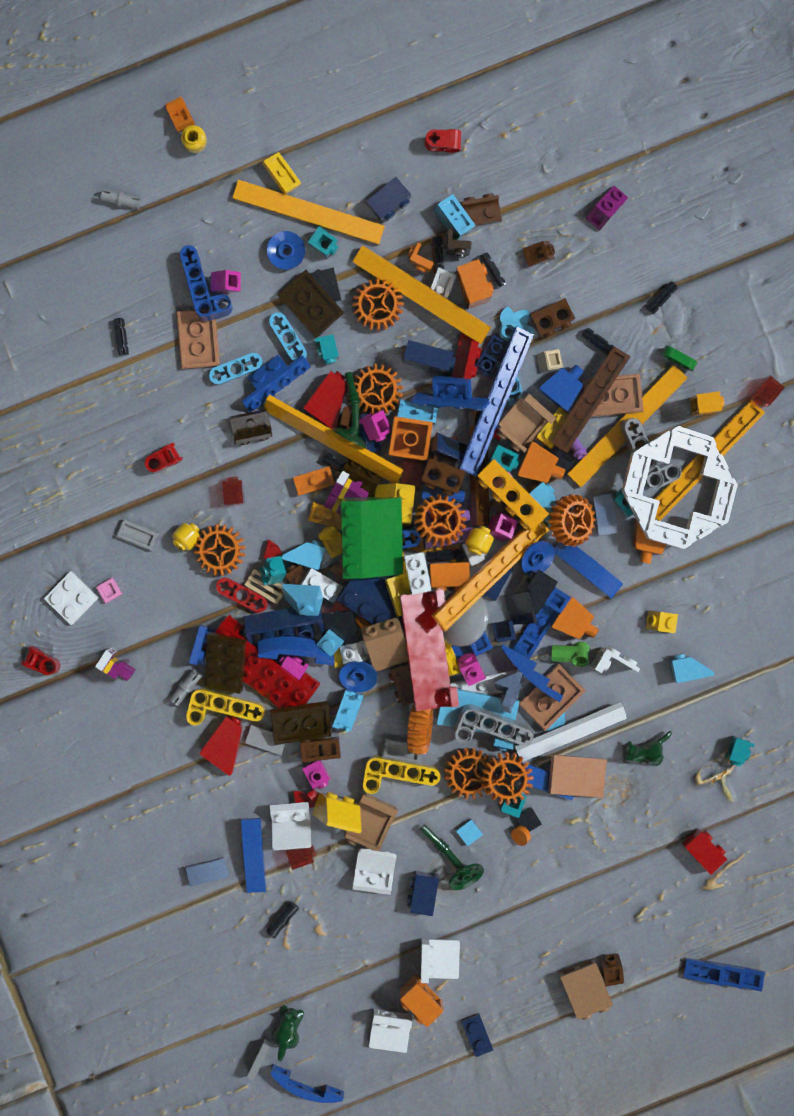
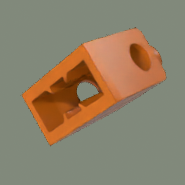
[517,441,566,483]
[633,518,666,564]
[551,596,599,639]

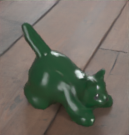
[623,731,672,766]
[271,1005,304,1061]

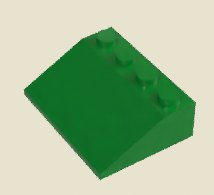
[341,497,403,579]

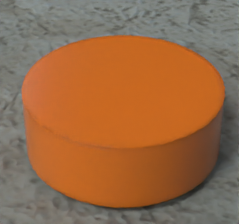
[511,826,531,846]

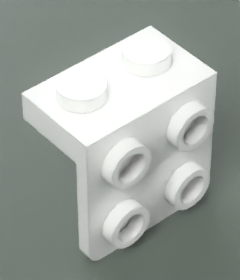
[353,849,397,895]

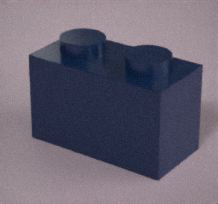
[367,177,411,223]
[407,871,439,916]

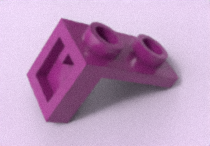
[585,186,628,231]

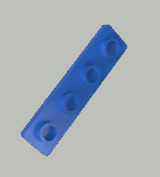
[242,355,311,412]
[412,376,490,411]

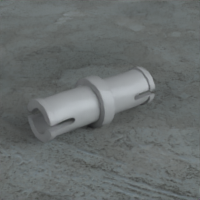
[100,188,141,210]
[169,669,203,706]

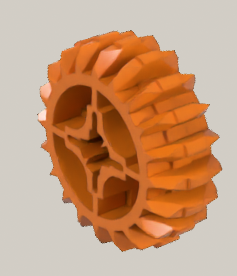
[352,278,404,331]
[354,364,403,414]
[414,494,467,547]
[547,494,597,547]
[194,524,246,576]
[407,704,433,755]
[444,748,496,800]
[481,752,534,805]

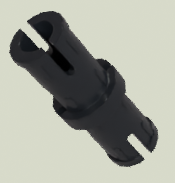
[266,901,300,939]

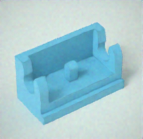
[434,194,475,240]
[398,399,438,425]
[332,689,364,732]

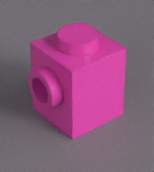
[211,270,241,294]
[488,513,518,542]
[457,652,486,687]
[302,760,331,789]

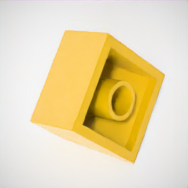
[375,483,415,527]
[312,791,362,833]

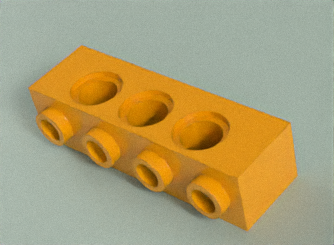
[477,459,549,530]

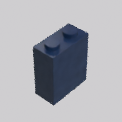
[403,340,456,375]

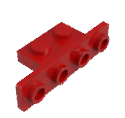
[451,332,481,379]

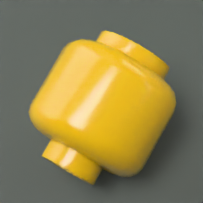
[181,125,207,153]
[172,523,200,551]
[465,526,494,556]

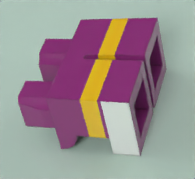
[324,471,369,515]
[95,648,136,681]

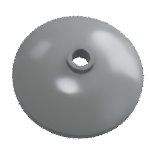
[443,590,489,647]

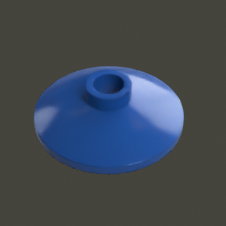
[267,231,305,270]
[521,541,555,575]
[339,661,377,692]

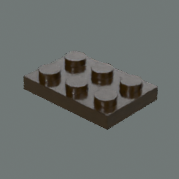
[278,270,345,338]
[204,632,246,694]
[270,701,331,745]

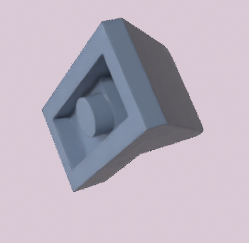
[494,672,524,714]

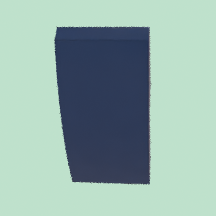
[475,334,509,378]

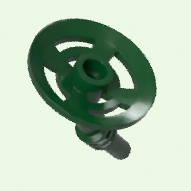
[332,372,367,448]
[420,824,484,890]

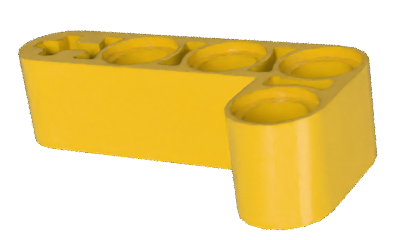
[186,688,266,726]
[363,756,440,794]

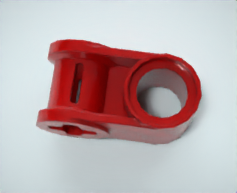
[424,129,461,153]
[145,442,183,473]
[21,646,61,675]

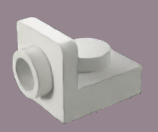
[340,640,370,665]

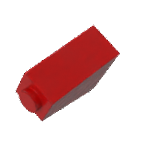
[304,371,347,429]
[199,715,243,776]

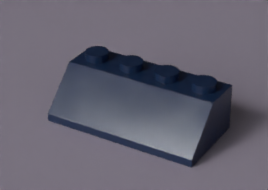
[338,577,405,638]
[244,607,326,648]

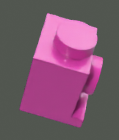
[359,410,392,442]
[279,654,310,680]

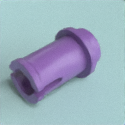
[571,438,587,459]

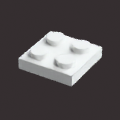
[44,571,99,625]

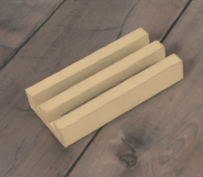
[244,568,284,604]

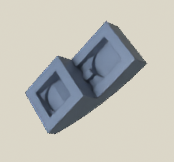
[592,492,618,536]
[185,857,229,886]

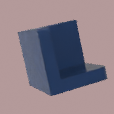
[492,619,516,643]

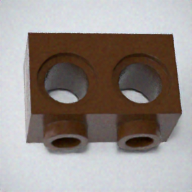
[529,298,575,339]
[421,458,466,496]
[300,736,341,762]

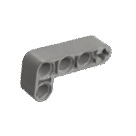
[620,418,682,489]
[454,704,533,746]

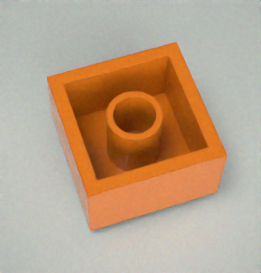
[455,259,494,309]
[388,416,433,462]
[429,562,470,591]
[400,974,444,1027]

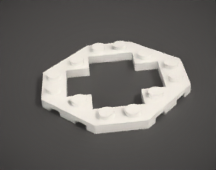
[621,426,737,549]

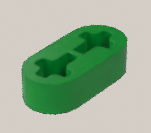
[661,345,698,371]

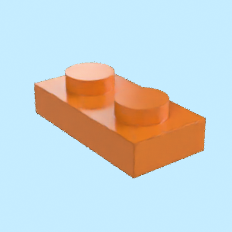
[293,466,335,496]

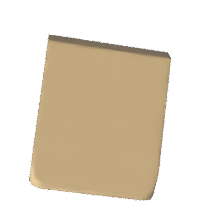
[536,349,563,373]

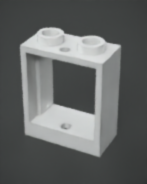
[404,552,432,595]

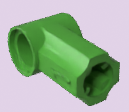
[551,642,590,667]

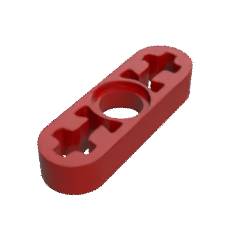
[216,577,268,613]

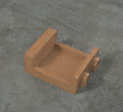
[496,391,556,453]
[361,617,408,671]
[344,792,398,851]
[559,958,613,1020]

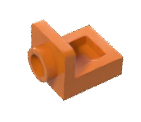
[165,97,195,133]
[408,243,434,273]

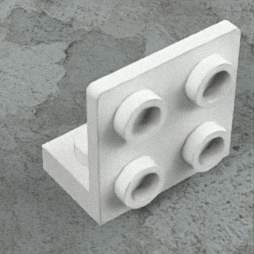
[590,646,640,673]
[270,802,311,850]
[421,939,460,983]
[369,1009,412,1053]

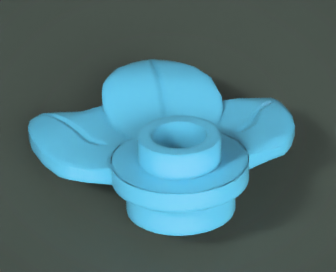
[499,307,535,341]

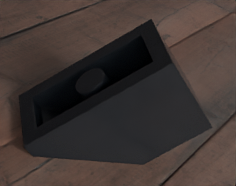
[527,569,558,614]

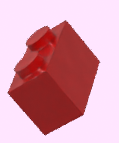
[681,828,728,875]

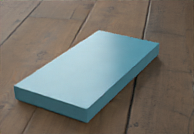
[436,689,519,734]

